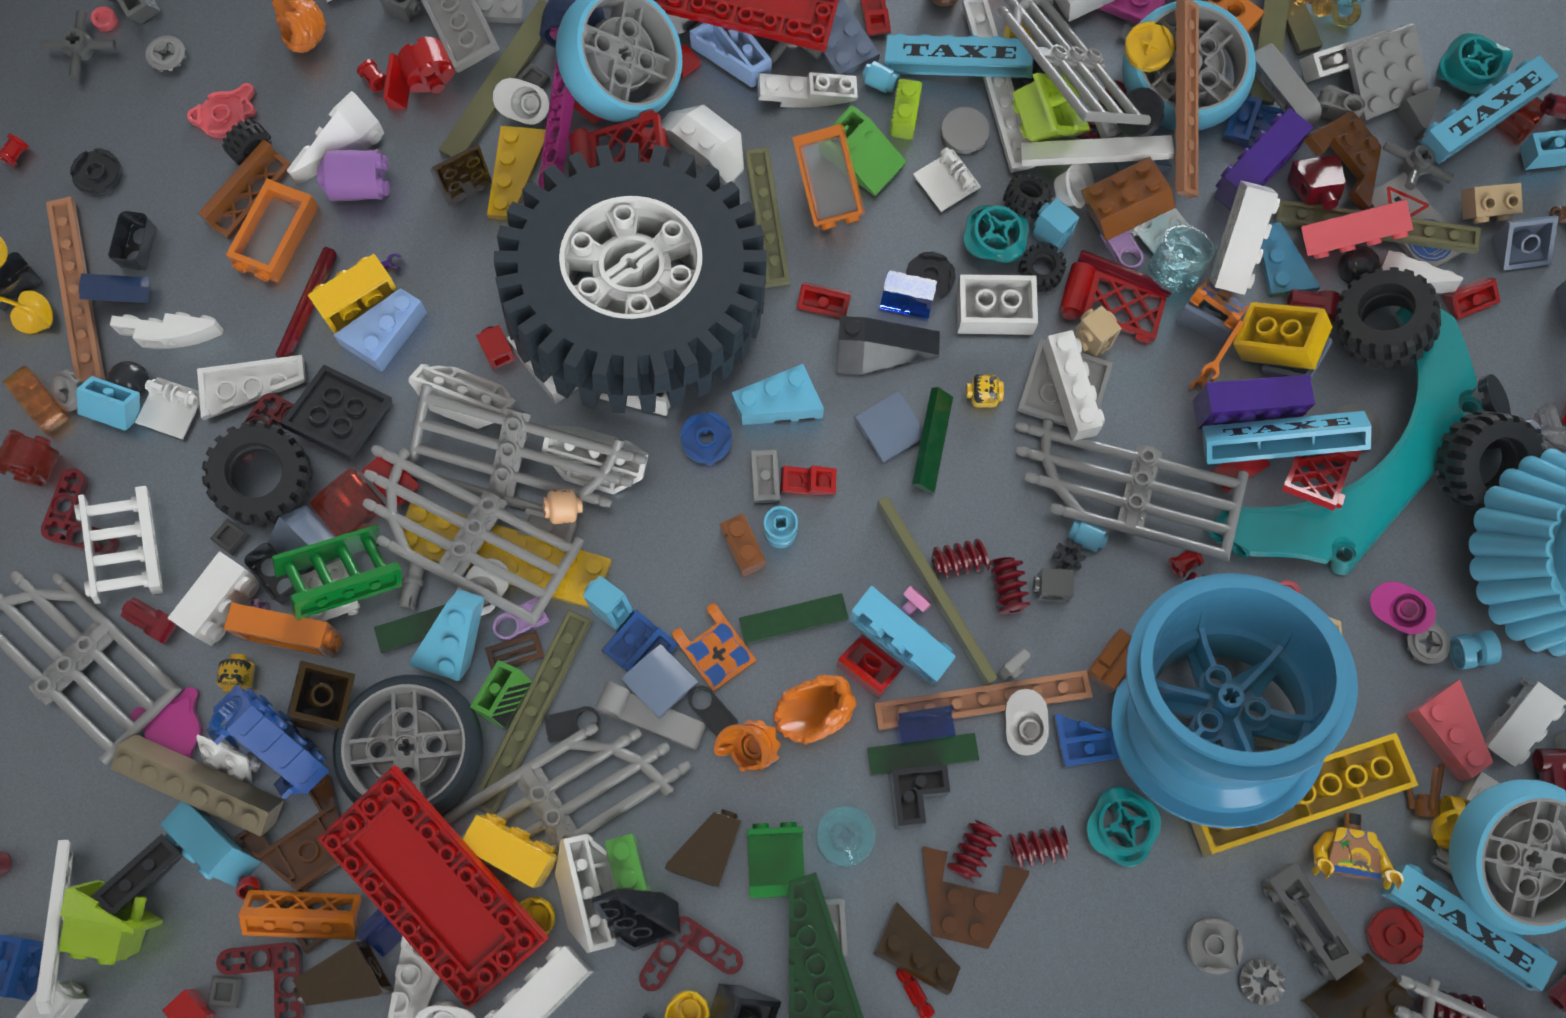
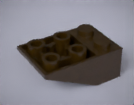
[430,144,492,205]

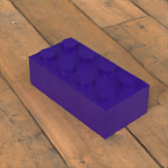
[1213,108,1313,211]
[1193,374,1315,429]

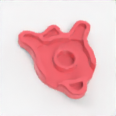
[187,83,257,139]

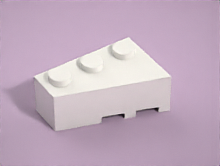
[1484,677,1566,767]

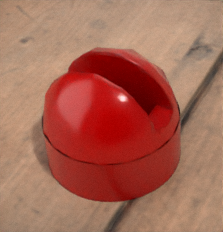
[236,875,260,900]

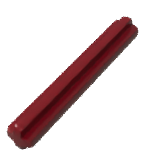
[1077,250,1173,298]

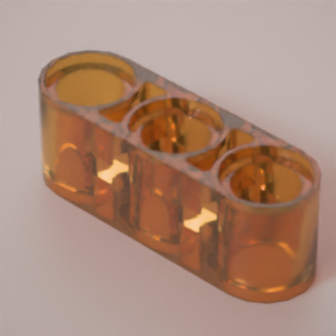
[2,365,70,436]

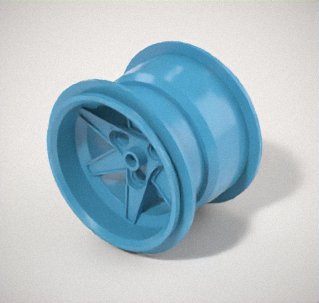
[1111,573,1358,829]

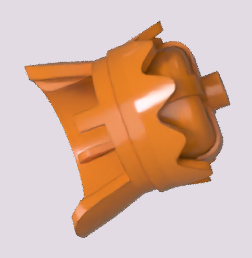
[714,719,781,772]

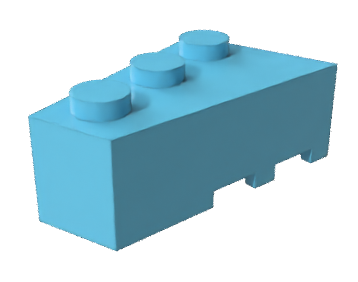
[732,364,824,425]
[408,589,485,682]
[160,801,262,888]

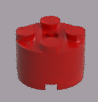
[397,37,455,94]

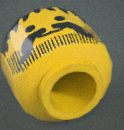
[966,374,1004,408]
[216,654,255,693]

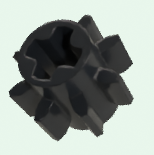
[1051,540,1086,571]

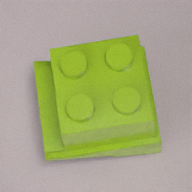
[1011,73,1091,142]
[59,880,163,965]

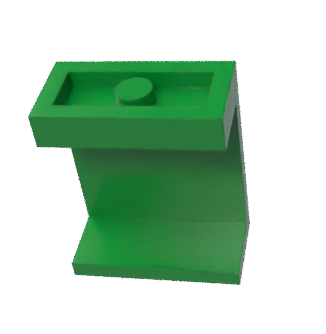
[747,822,805,899]

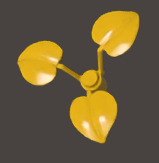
[0,237,53,334]

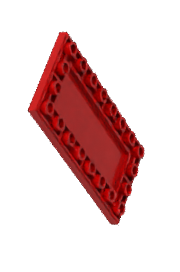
[654,0,839,52]
[317,765,549,1010]

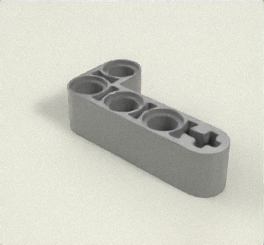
[1254,43,1322,132]
[596,681,707,751]

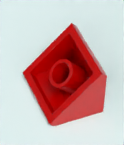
[836,634,904,700]

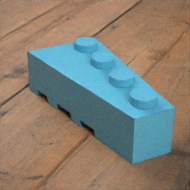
[849,585,956,686]

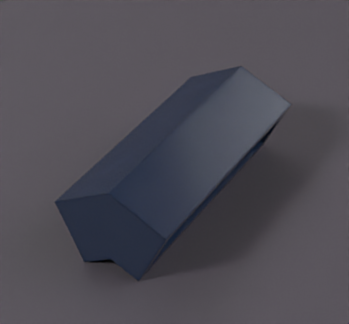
[79,273,151,303]

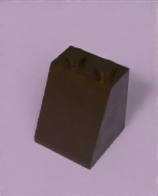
[287,661,356,733]
[665,809,742,889]
[293,941,394,1006]

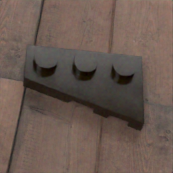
[873,902,961,995]

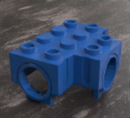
[206,685,330,799]

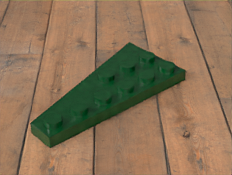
[789,872,864,1018]

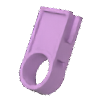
[1100,230,1143,270]
[493,597,549,641]

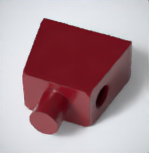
[1288,155,1346,211]

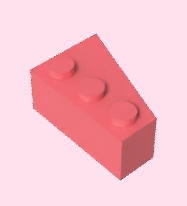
[1406,679,1493,781]

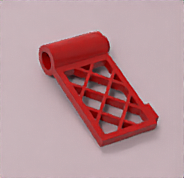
[569,110,664,169]
[1059,262,1166,344]
[1281,450,1362,511]

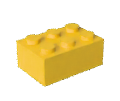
[308,254,397,334]
[1233,302,1332,370]
[462,813,558,888]

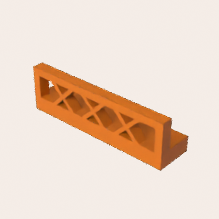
[238,890,362,940]

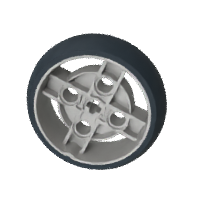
[332,675,483,815]

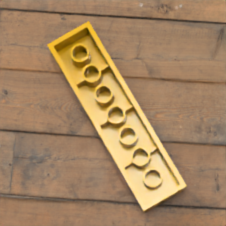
[1190,733,1419,856]

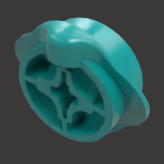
[1436,33,1513,95]
[963,205,1029,263]
[1086,786,1161,867]

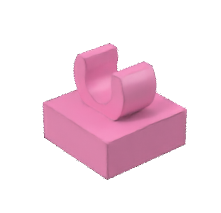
[901,586,933,616]

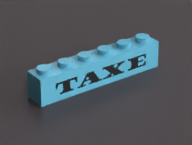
[885,34,1034,78]
[1420,55,1559,164]
[1202,411,1372,464]
[1381,864,1558,991]

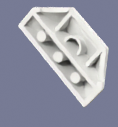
[661,104,744,185]
[409,364,516,429]
[542,425,649,495]
[555,834,616,953]

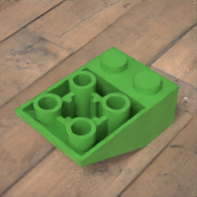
[819,105,907,196]

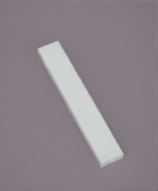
[1021,135,1174,167]
[35,840,74,1015]

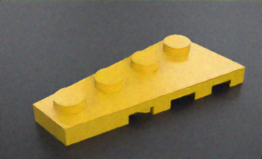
[487,126,546,221]

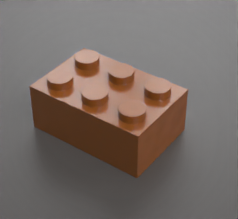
[1081,157,1176,241]

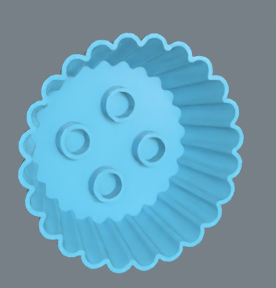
[1469,449,1566,657]

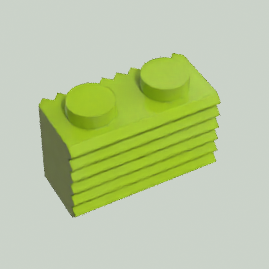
[889,79,922,140]

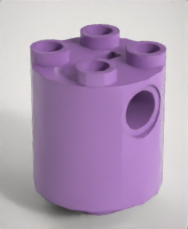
[317,149,390,201]

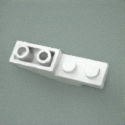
[757,72,858,108]
[110,312,224,349]

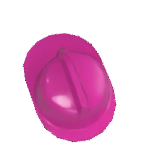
[1370,581,1436,634]

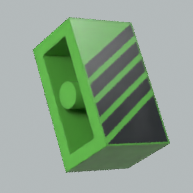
[470,660,532,729]

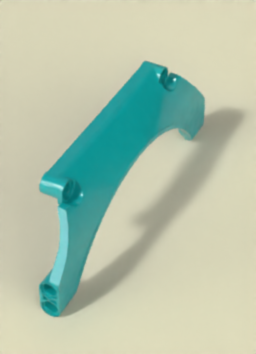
[1207,307,1483,575]

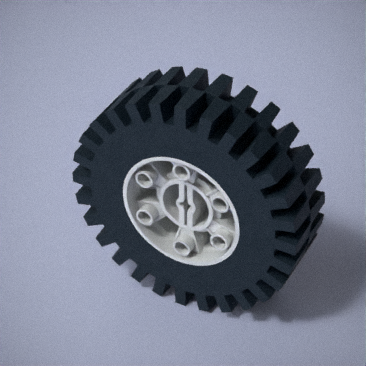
[494,143,767,413]

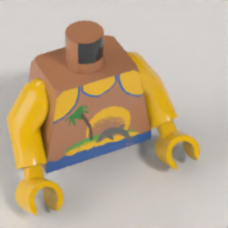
[1312,813,1404,889]

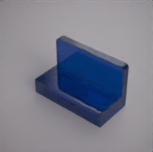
[880,270,937,319]
[896,705,956,744]
[354,909,402,956]

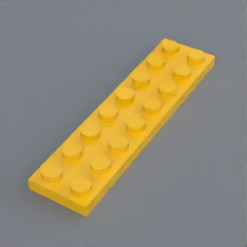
[402,503,612,609]

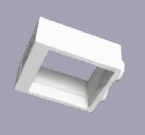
[16,980,89,1018]

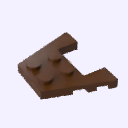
[1303,110,1382,211]
[234,774,340,892]
[922,846,1030,949]

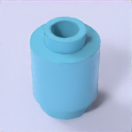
[862,61,900,93]
[1067,519,1109,552]

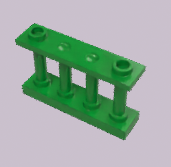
[272,524,402,620]

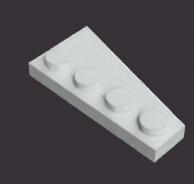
[197,355,306,420]
[388,936,440,1018]

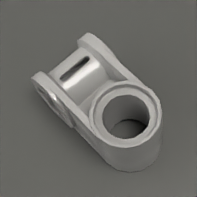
[1319,85,1366,121]

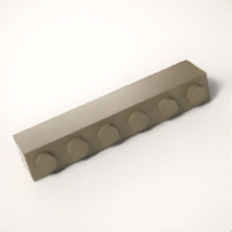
[111,734,284,837]

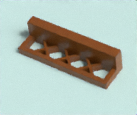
[198,139,292,240]

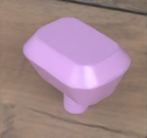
[248,598,270,610]

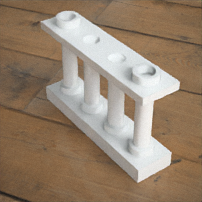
[74,486,163,604]

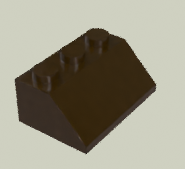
[1301,953,1415,1018]

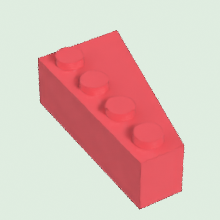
[1301,199,1413,259]

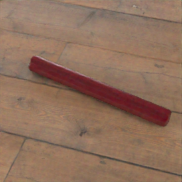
[275,247,337,358]

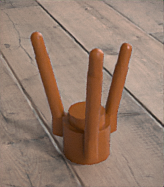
[1406,763,1445,818]

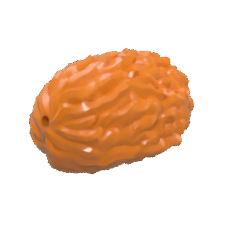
[271,0,326,53]
[773,675,856,744]

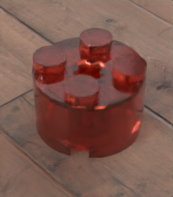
[0,430,59,486]

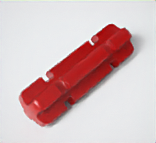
[896,969,935,1018]

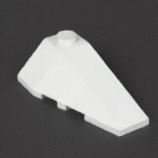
[286,91,385,185]

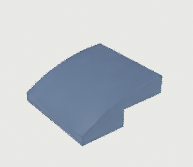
[854,392,923,462]
[621,644,699,719]

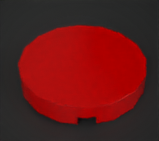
[1365,907,1424,964]

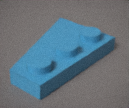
[1260,222,1321,297]

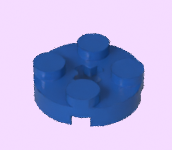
[681,412,732,465]

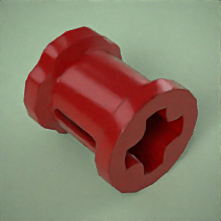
[357,59,386,93]
[0,133,30,167]
[1168,549,1204,579]

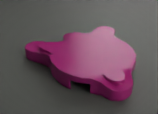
[130,687,203,759]

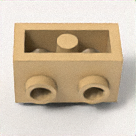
[1461,183,1523,224]
[1075,306,1122,358]

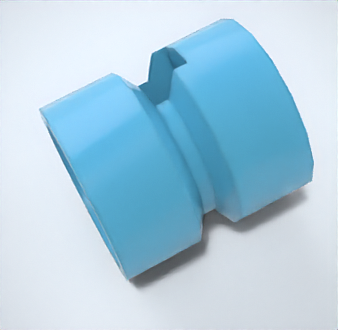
[764,506,798,548]
[1449,630,1502,670]

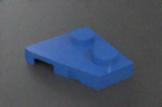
[1053,714,1119,767]

